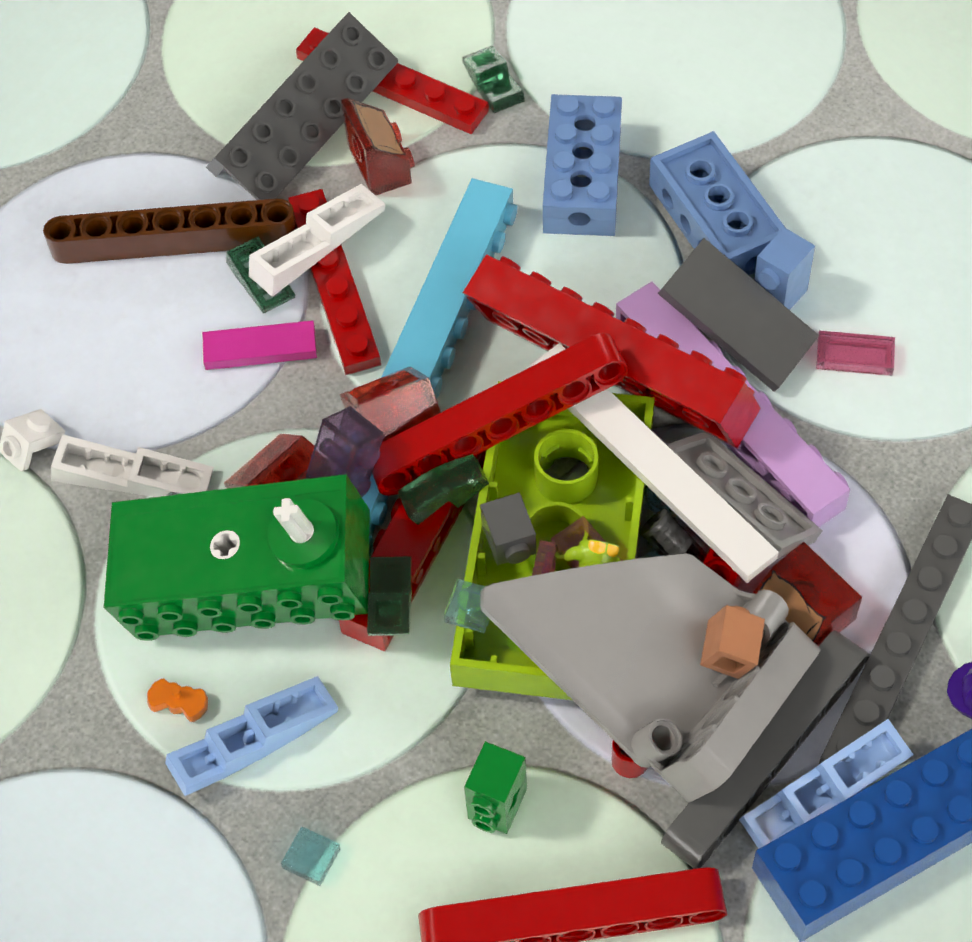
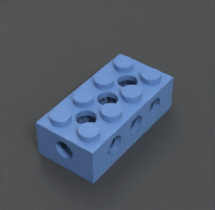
[542,94,622,236]
[649,131,785,275]

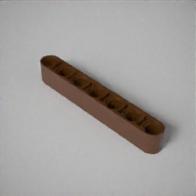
[43,199,297,264]

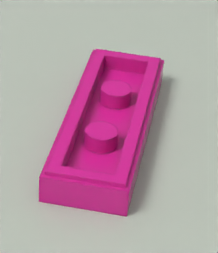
[202,320,317,370]

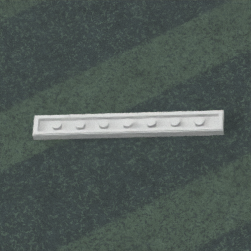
[530,343,779,583]

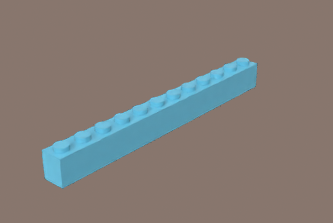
[336,178,518,554]

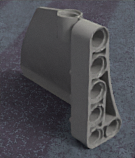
[480,553,820,803]

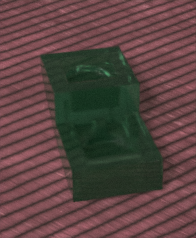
[462,45,525,113]
[398,454,489,525]
[367,556,412,636]

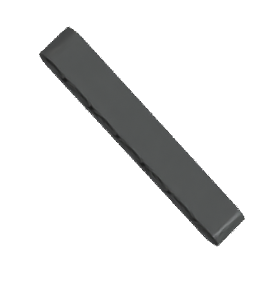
[661,630,870,869]

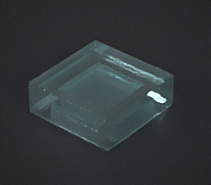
[281,826,341,886]

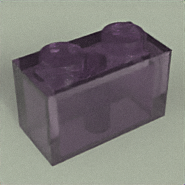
[305,406,384,497]

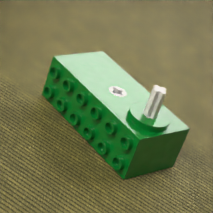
[103,474,370,641]

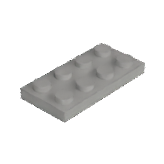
[666,432,823,559]

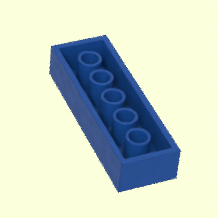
[752,729,972,942]

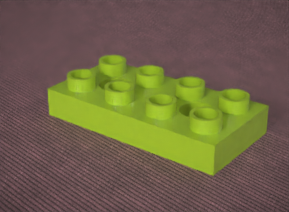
[450,381,655,700]

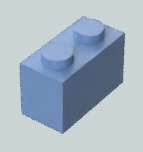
[754,227,815,310]

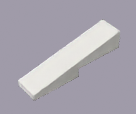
[249,184,385,297]
[51,434,214,497]

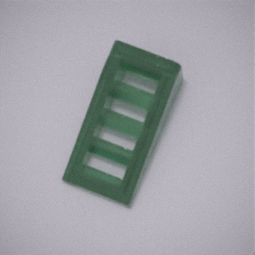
[226,237,295,314]

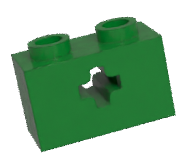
[464,741,527,834]

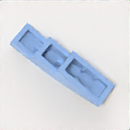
[165,676,338,796]
[739,719,914,849]

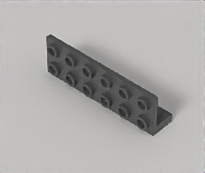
[206,12,398,200]

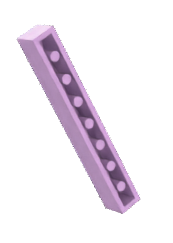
[616,282,850,527]

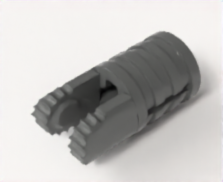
[639,509,707,563]

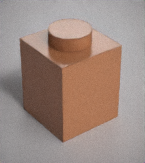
[700,605,765,679]

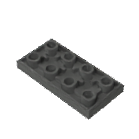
[658,238,820,392]

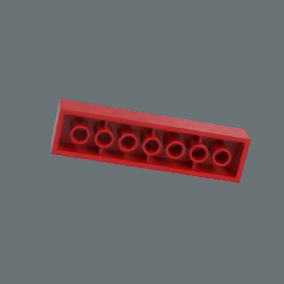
[462,254,761,448]

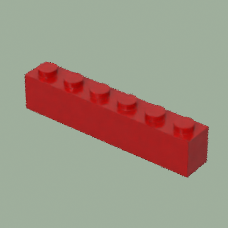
[339,450,486,651]

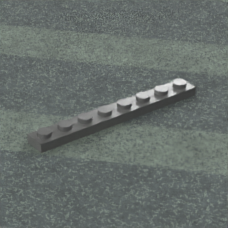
[819,494,972,764]

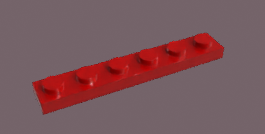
[296,27,489,134]
[288,189,381,375]

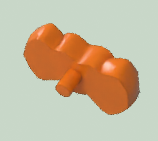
[147,678,208,722]

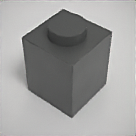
[480,492,536,566]

